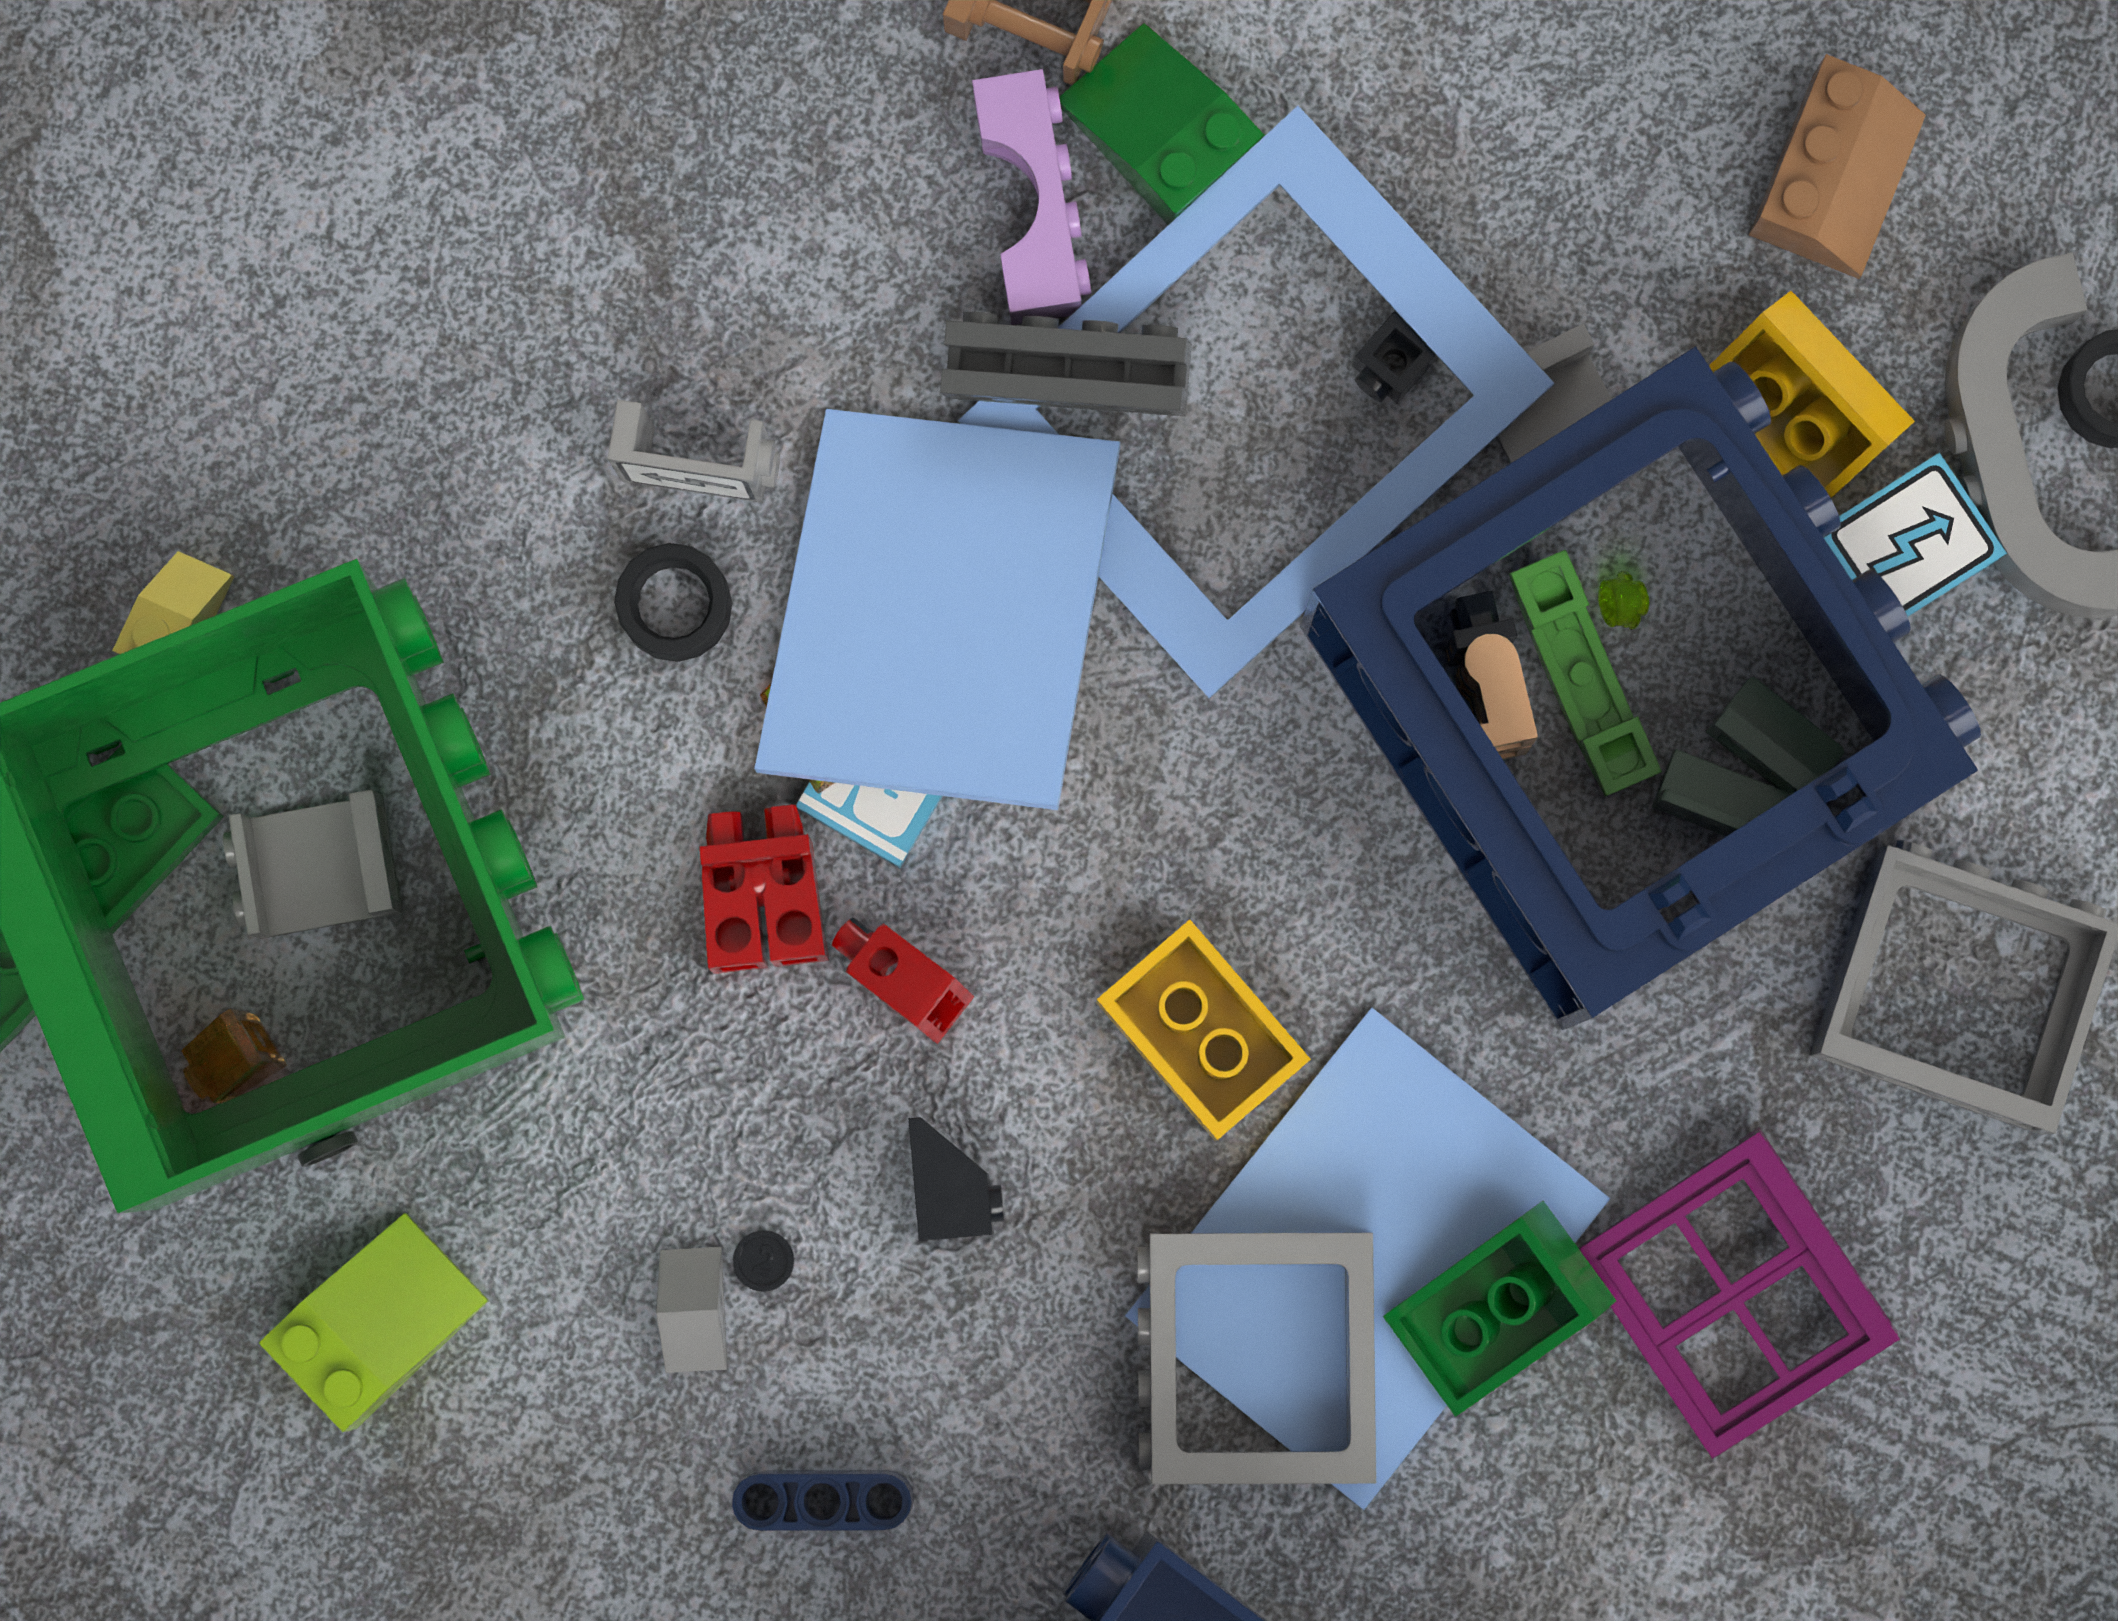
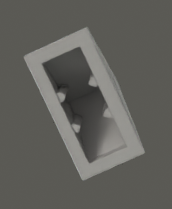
[656,1247,728,1373]

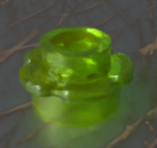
[1598,571,1649,630]

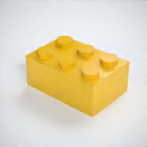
[1096,919,1311,1142]

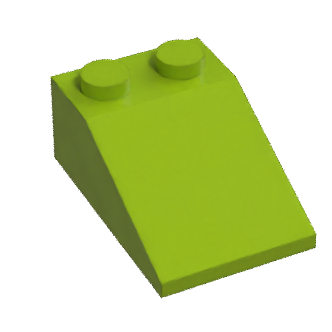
[259,1213,489,1433]

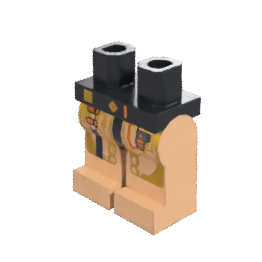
[1445,591,1538,759]

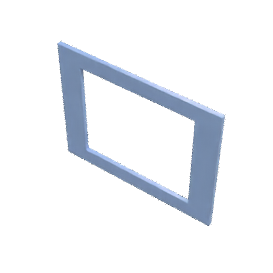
[958,106,1555,698]

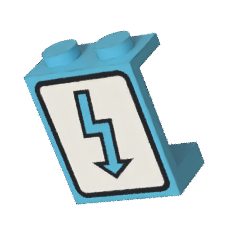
[1824,452,2007,617]

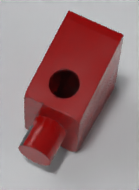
[832,918,974,1044]

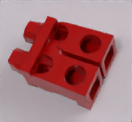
[699,804,829,974]

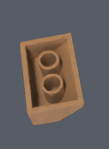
[1749,54,1926,279]

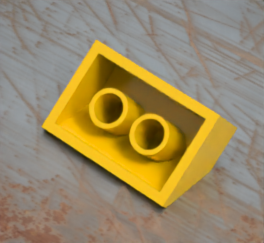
[1709,291,1915,498]

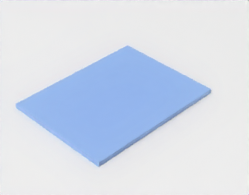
[754,409,1120,810]
[1125,1007,1611,1510]

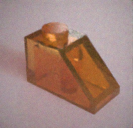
[181,1008,288,1103]

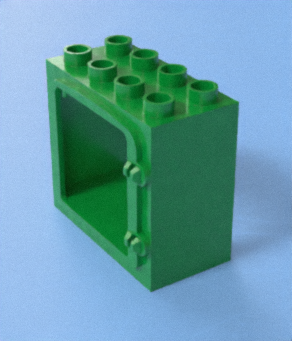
[0,559,585,1214]

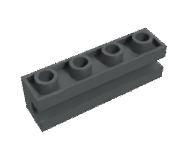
[940,312,1192,417]

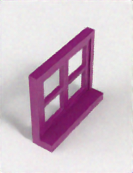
[1578,1127,1900,1459]

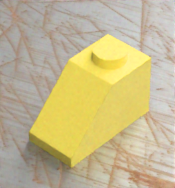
[112,551,234,654]

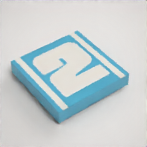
[796,780,943,869]

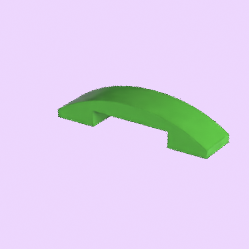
[1509,549,1662,796]

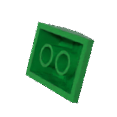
[1059,23,1265,225]
[1383,1200,1617,1417]

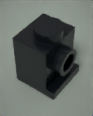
[1352,311,1439,404]

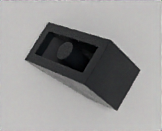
[908,1117,1004,1241]

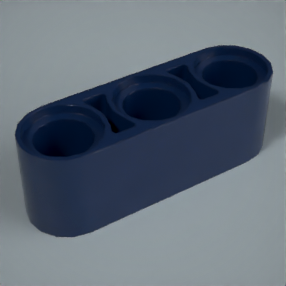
[732,1470,914,1531]

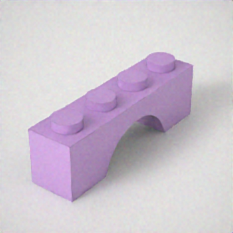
[972,69,1091,325]

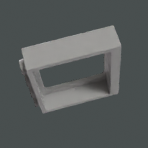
[1810,840,2118,1135]
[1137,1233,1376,1484]

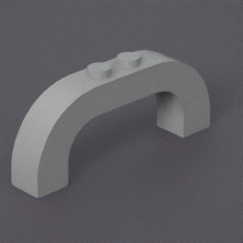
[1945,252,2118,618]

